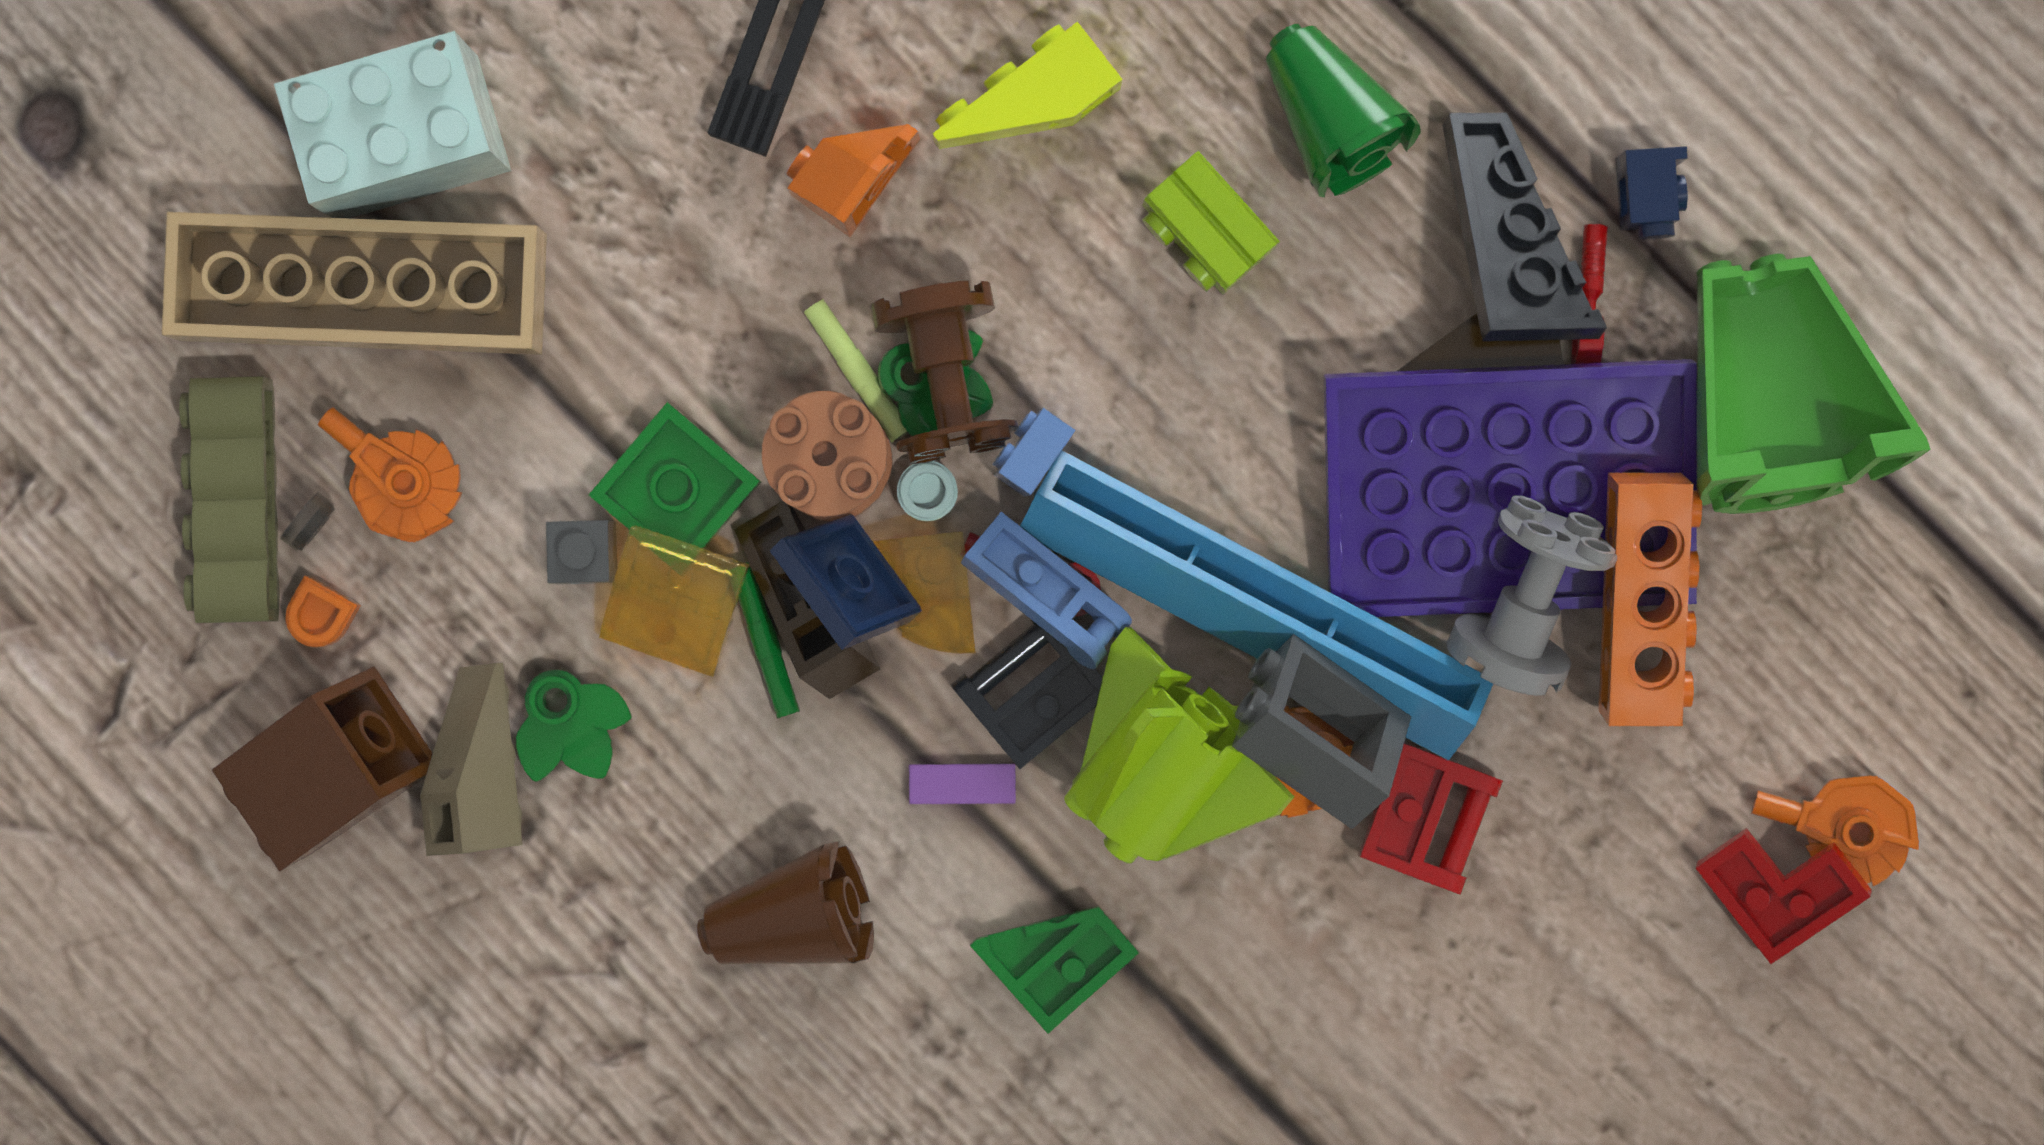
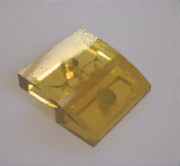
[599,525,750,677]

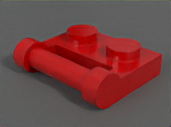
[1358,743,1503,895]

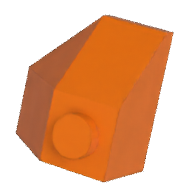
[786,124,920,237]

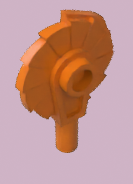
[318,407,462,543]
[1751,775,1919,886]

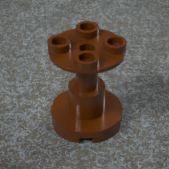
[870,281,1018,464]

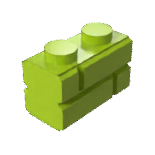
[1142,151,1280,295]

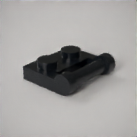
[951,619,1103,769]

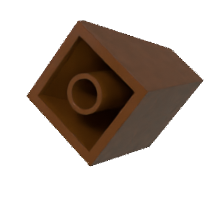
[212,666,433,872]

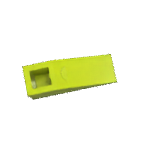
[932,21,1123,149]

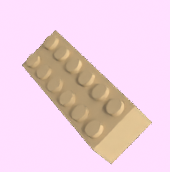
[162,212,547,355]

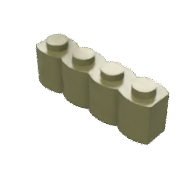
[179,376,280,623]

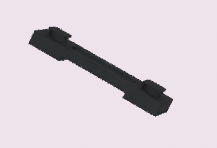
[707,0,825,157]

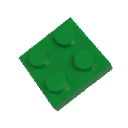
[588,402,761,574]

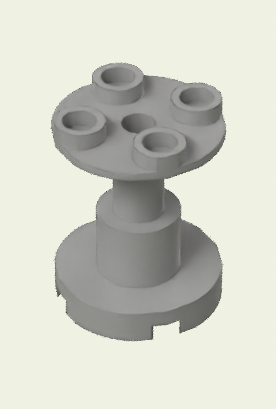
[1447,495,1617,696]

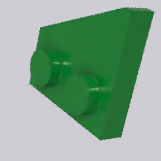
[970,905,1139,1034]

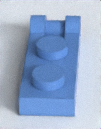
[961,512,1132,669]

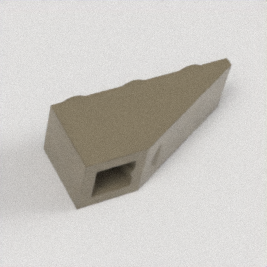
[420,662,523,856]

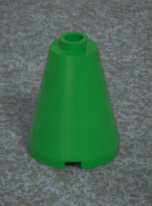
[1266,24,1421,198]

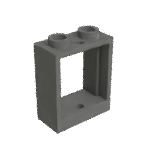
[1232,634,1411,829]

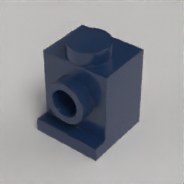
[1615,146,1688,240]

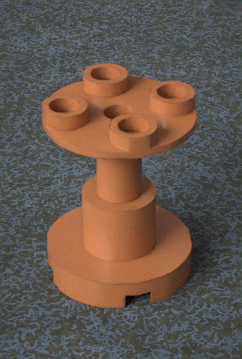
[762,391,893,522]

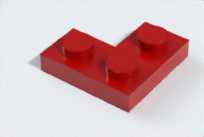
[1695,828,1872,964]

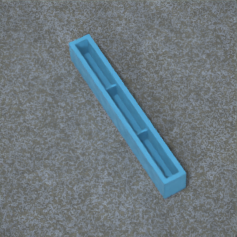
[1020,451,1493,761]

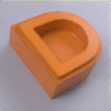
[286,575,361,647]

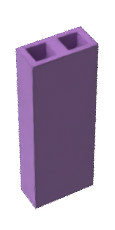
[909,763,1016,804]

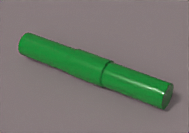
[729,562,800,719]

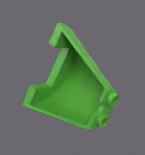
[1696,254,1931,514]

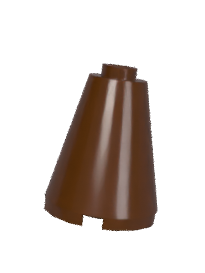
[697,841,874,964]

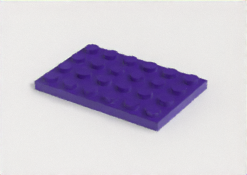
[1324,359,1697,617]

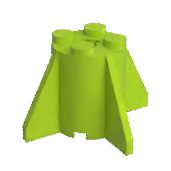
[1064,627,1295,864]

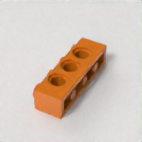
[1598,473,1702,726]

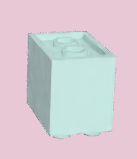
[274,31,511,219]

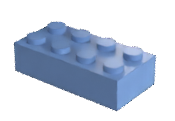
[992,408,1076,497]

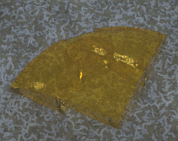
[873,531,976,654]

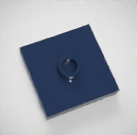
[770,514,922,650]

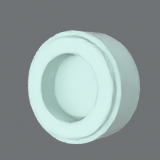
[897,461,958,522]

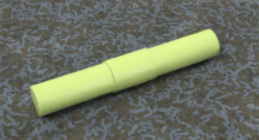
[804,299,907,443]

